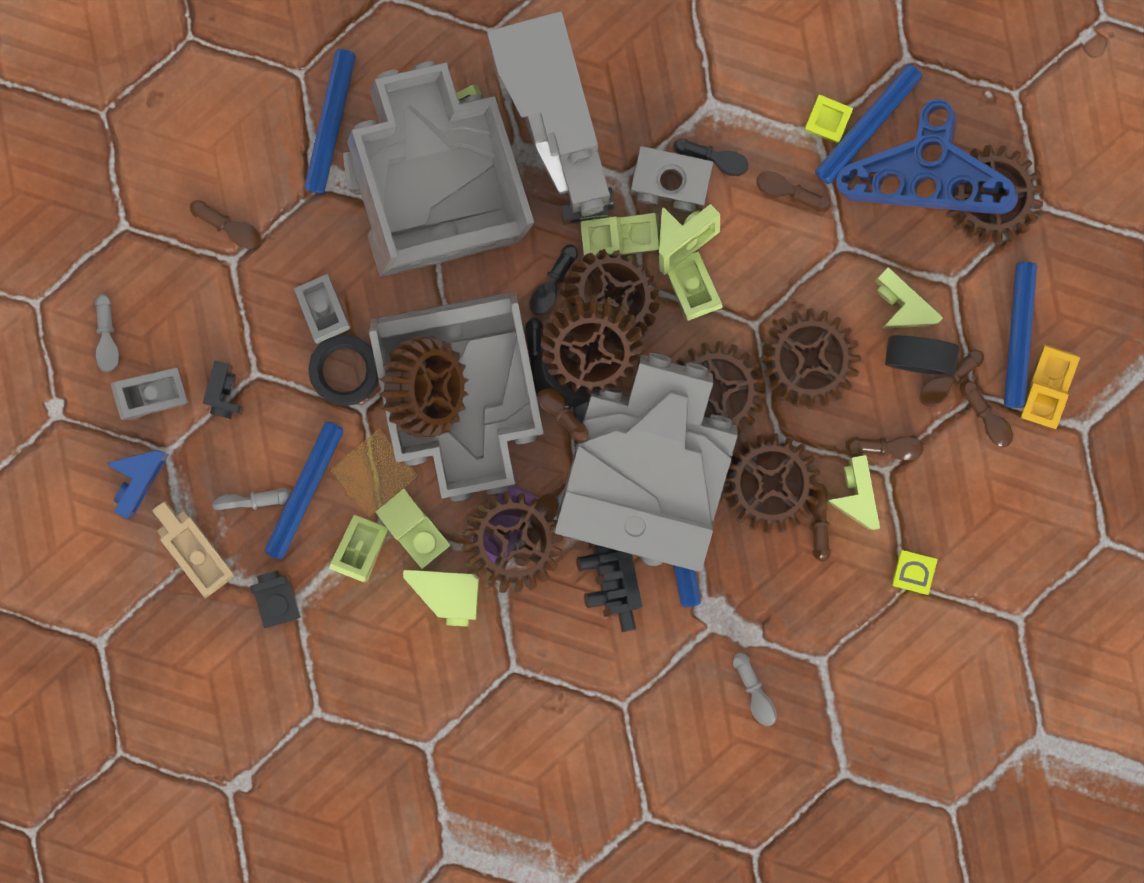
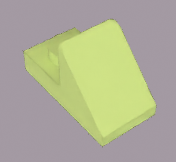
[659,204,720,275]
[667,251,723,321]
[874,268,943,329]
[827,455,880,530]
[376,489,451,569]

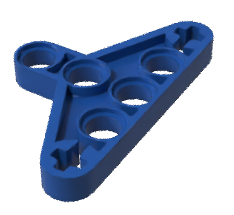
[836,99,1018,214]

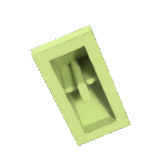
[329,515,388,582]

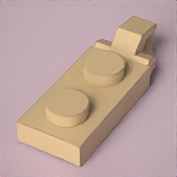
[152,501,236,599]

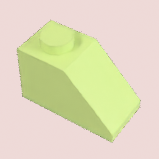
[403,570,479,626]

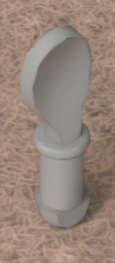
[94,294,119,373]
[211,488,291,510]
[733,653,777,726]

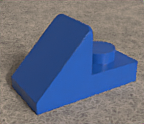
[107,450,169,519]

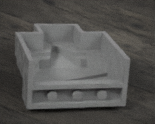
[486,11,610,216]
[347,61,534,278]
[369,291,544,501]
[555,353,738,572]

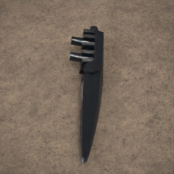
[566,381,643,632]

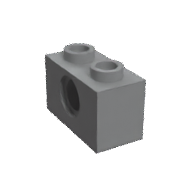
[630,146,713,213]

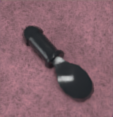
[673,138,749,176]
[529,244,578,315]
[525,317,544,396]

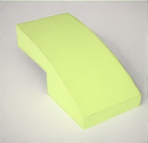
[580,213,660,256]

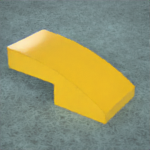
[1020,344,1080,429]

